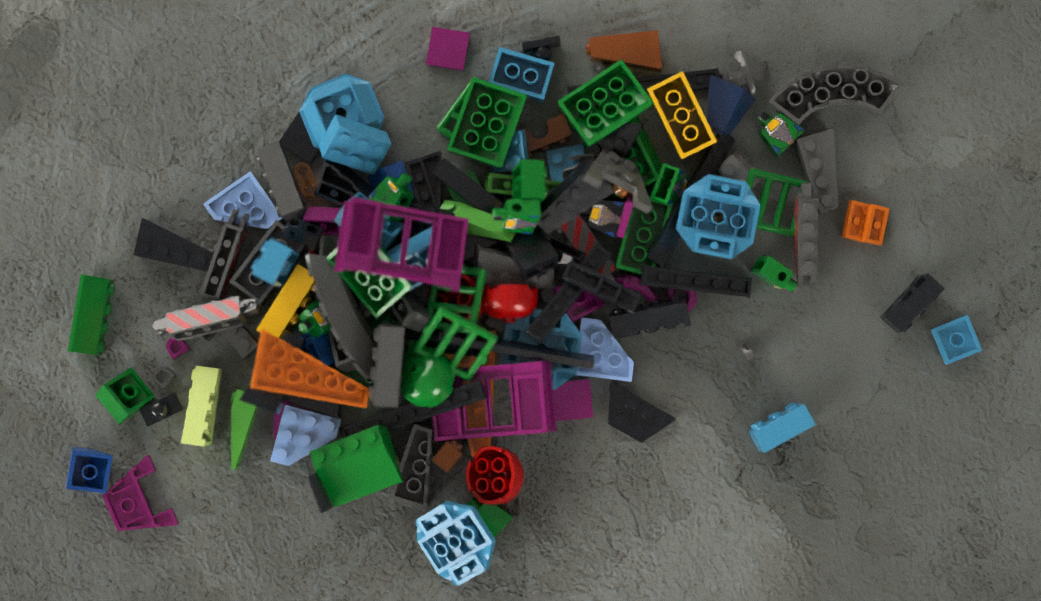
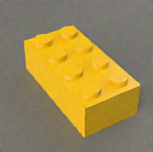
[256,264,316,339]

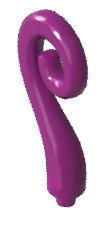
[616,273,697,313]

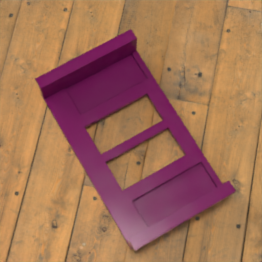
[334,197,468,293]
[433,361,557,441]

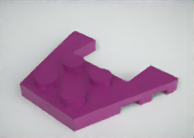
[102,455,180,531]

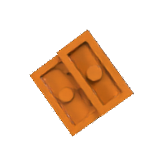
[841,200,890,246]

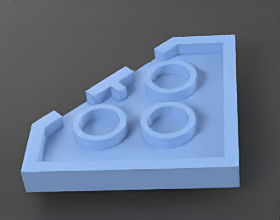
[204,171,283,229]
[576,317,634,382]
[270,405,342,466]

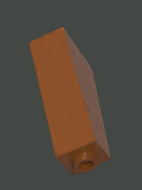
[586,30,662,72]

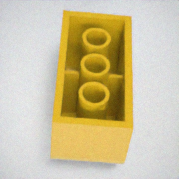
[647,71,717,159]

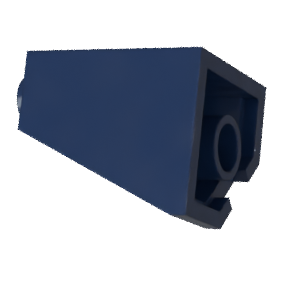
[707,75,755,136]

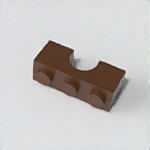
[524,114,572,158]
[432,439,464,472]

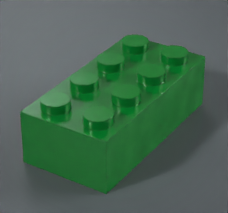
[615,196,673,276]

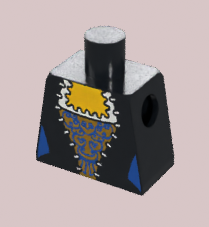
[580,198,626,238]

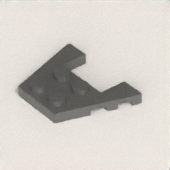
[583,149,652,214]

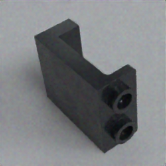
[501,224,558,281]

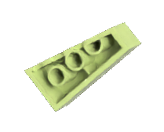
[181,366,222,446]

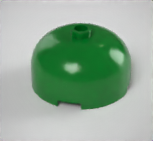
[399,348,457,408]

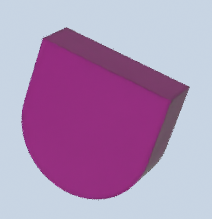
[166,337,190,359]

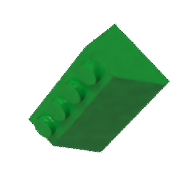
[68,274,115,355]

